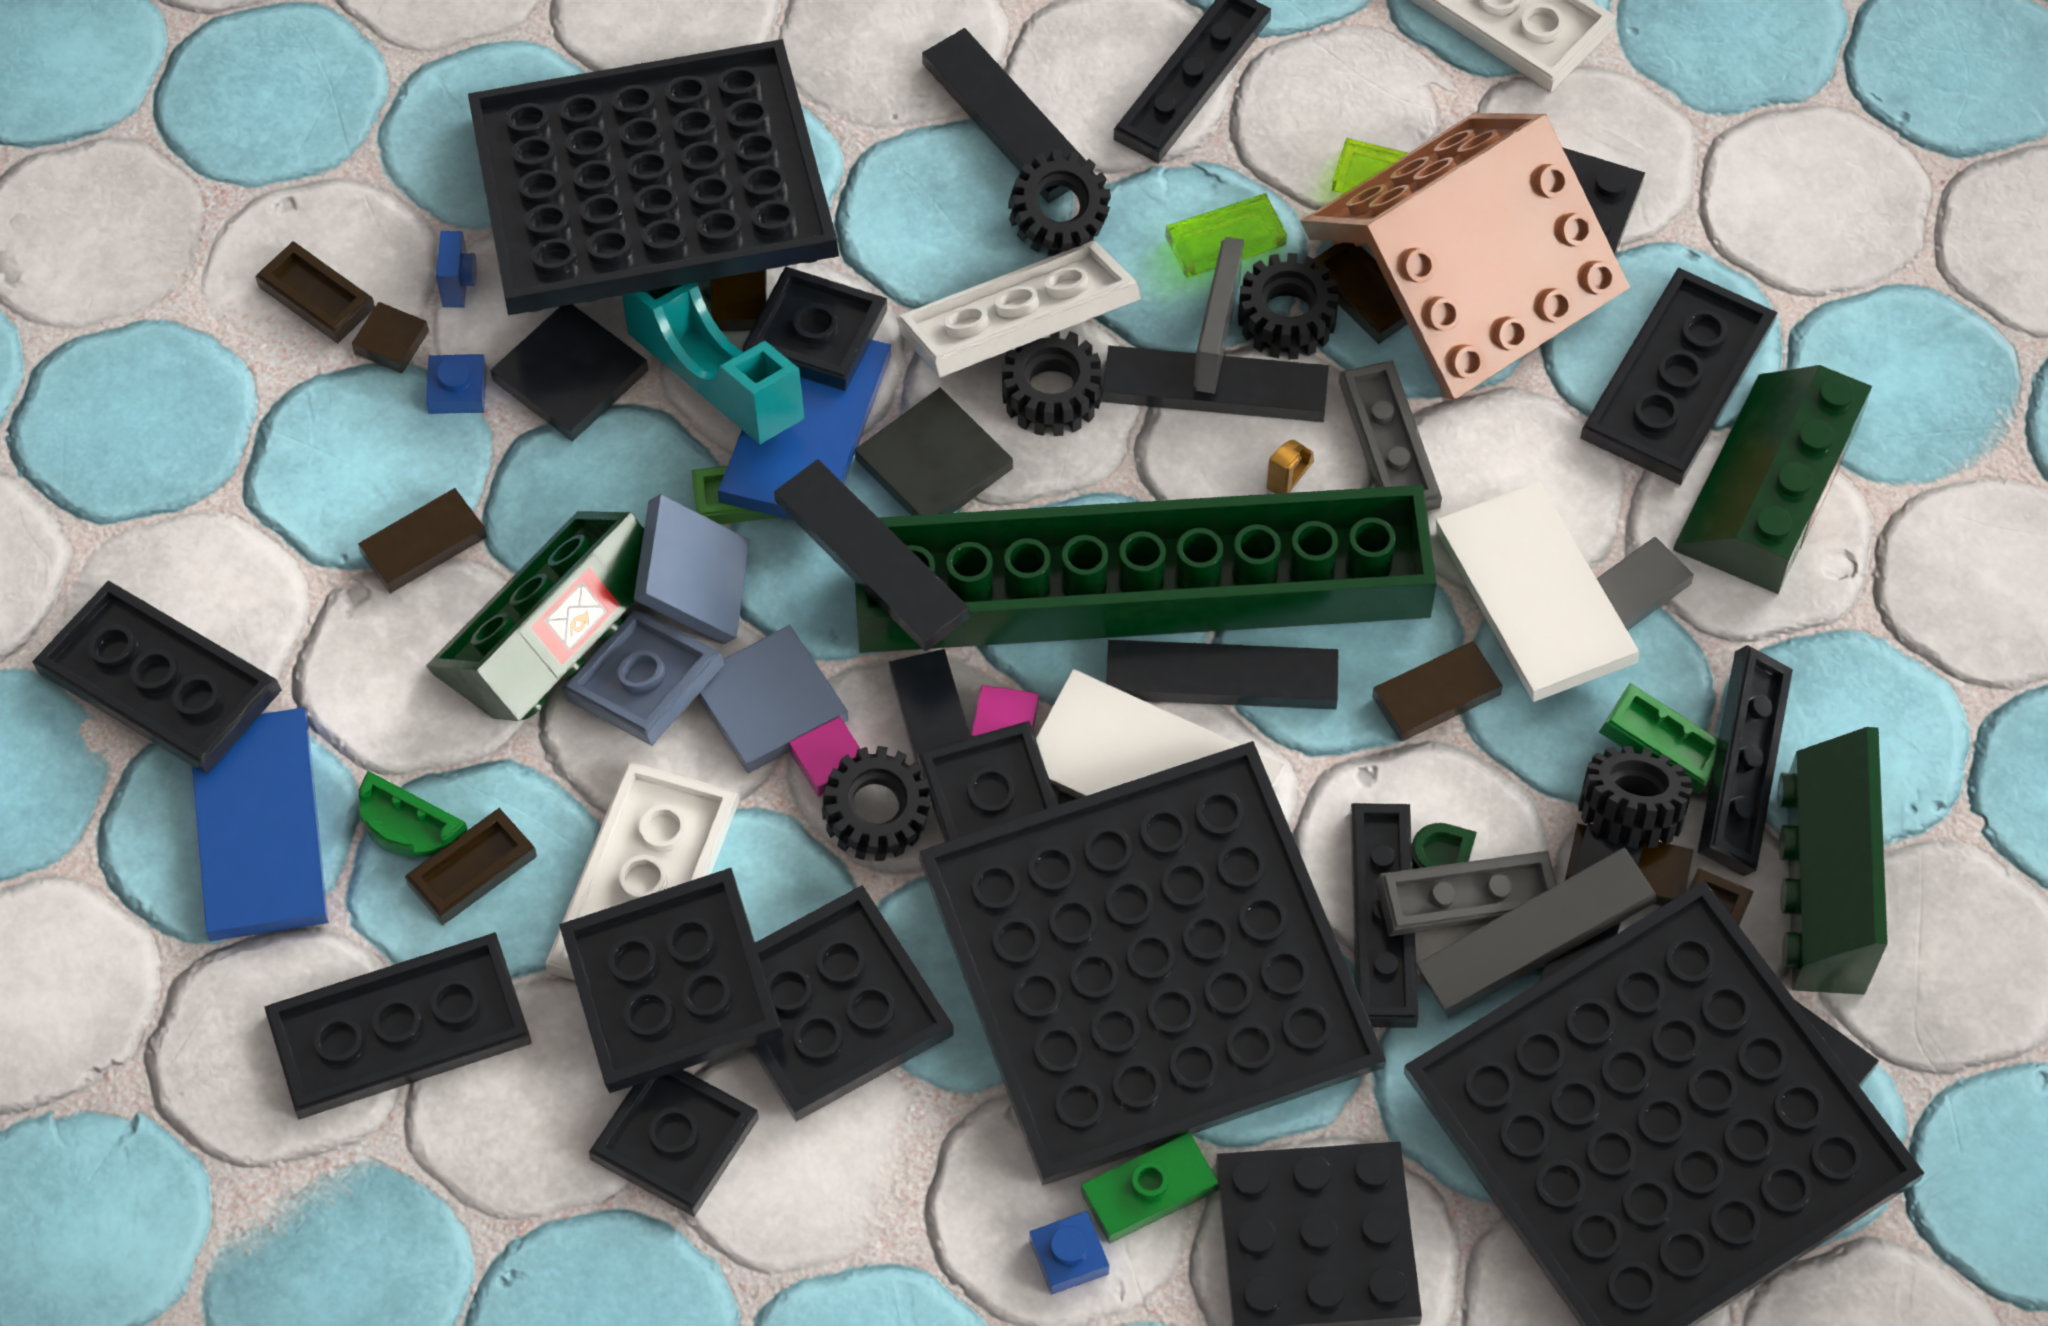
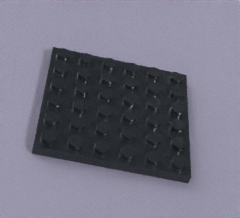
[468,39,839,316]
[919,741,1386,1186]
[1404,880,1925,1326]

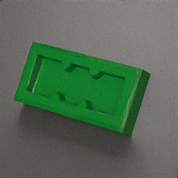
[1599,683,1718,796]
[1081,1132,1219,1244]

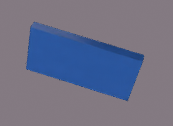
[718,340,891,520]
[192,707,329,941]

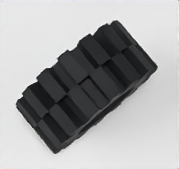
[1008,150,1111,256]
[1238,253,1339,360]
[1002,331,1102,436]
[822,746,931,861]
[1578,746,1693,848]

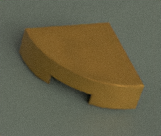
[1266,439,1314,494]

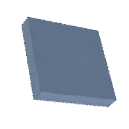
[634,494,750,644]
[562,608,725,746]
[697,625,848,774]

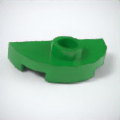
[359,770,468,858]

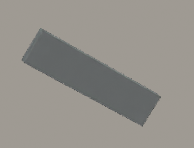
[1416,847,1657,1018]

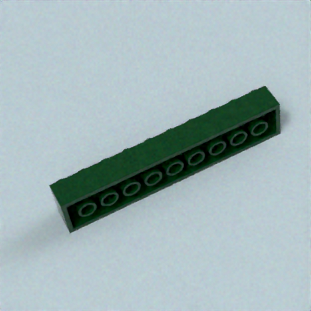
[855,485,1437,653]

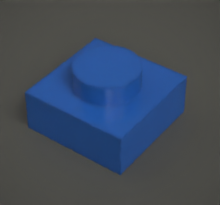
[436,231,477,308]
[426,354,486,414]
[1029,1211,1110,1295]

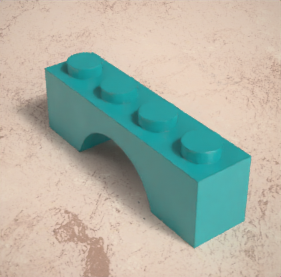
[622,283,805,445]

